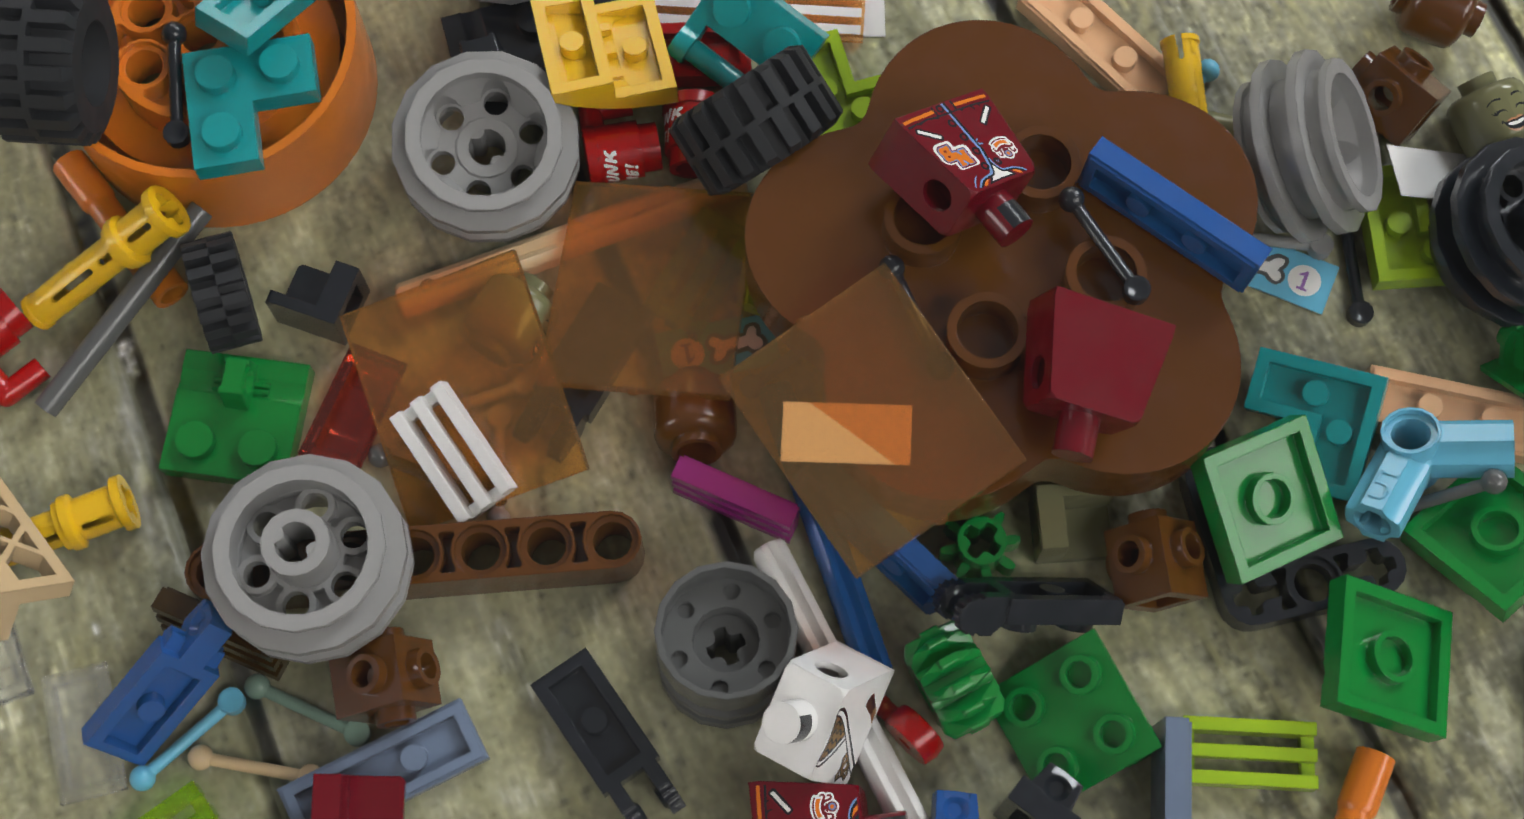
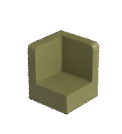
[1028,484,1113,564]

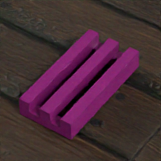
[671,455,799,544]

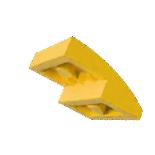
[530,0,679,109]

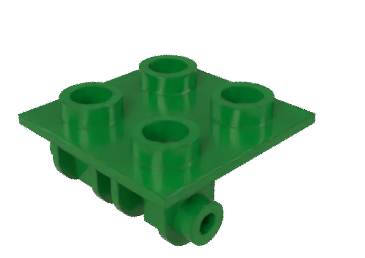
[996,628,1163,793]

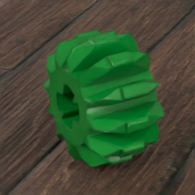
[904,620,1004,739]

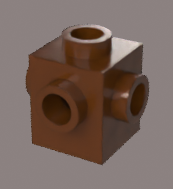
[1352,45,1452,146]
[1104,508,1209,613]
[328,627,442,729]

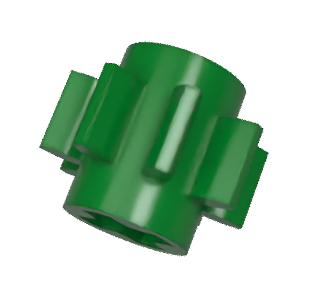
[938,511,1021,578]

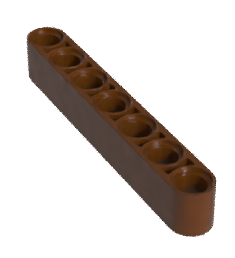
[184,511,645,609]

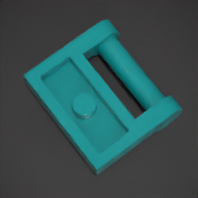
[667,0,830,88]

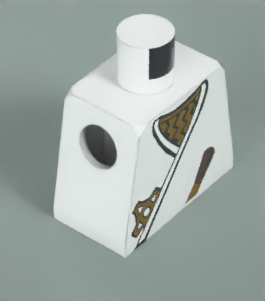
[754,641,895,784]

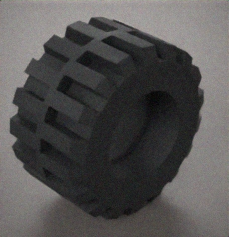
[0,0,119,146]
[669,45,843,196]

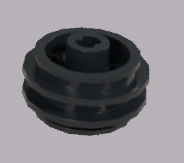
[1428,137,1524,328]

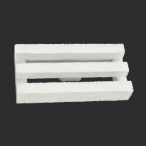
[389,381,518,522]

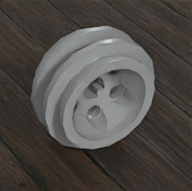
[1232,49,1383,243]
[392,51,580,242]
[201,454,415,664]

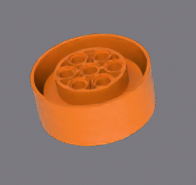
[83,0,378,228]

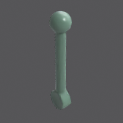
[244,673,372,747]

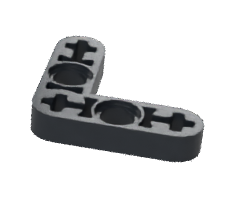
[1179,447,1407,632]

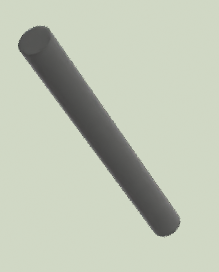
[35,202,212,417]

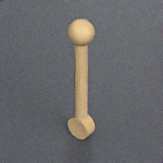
[187,744,320,781]

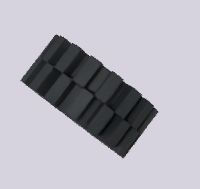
[180,231,263,354]

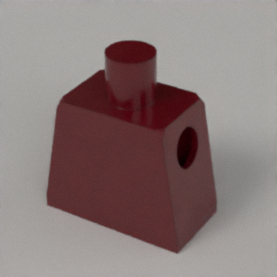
[1023,286,1176,463]

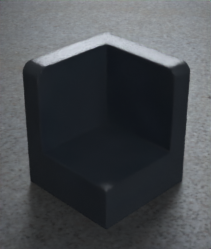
[265,260,370,346]

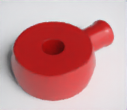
[876,696,944,765]

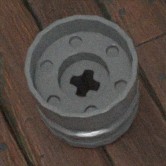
[654,561,798,729]

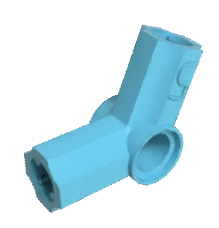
[1345,407,1515,542]

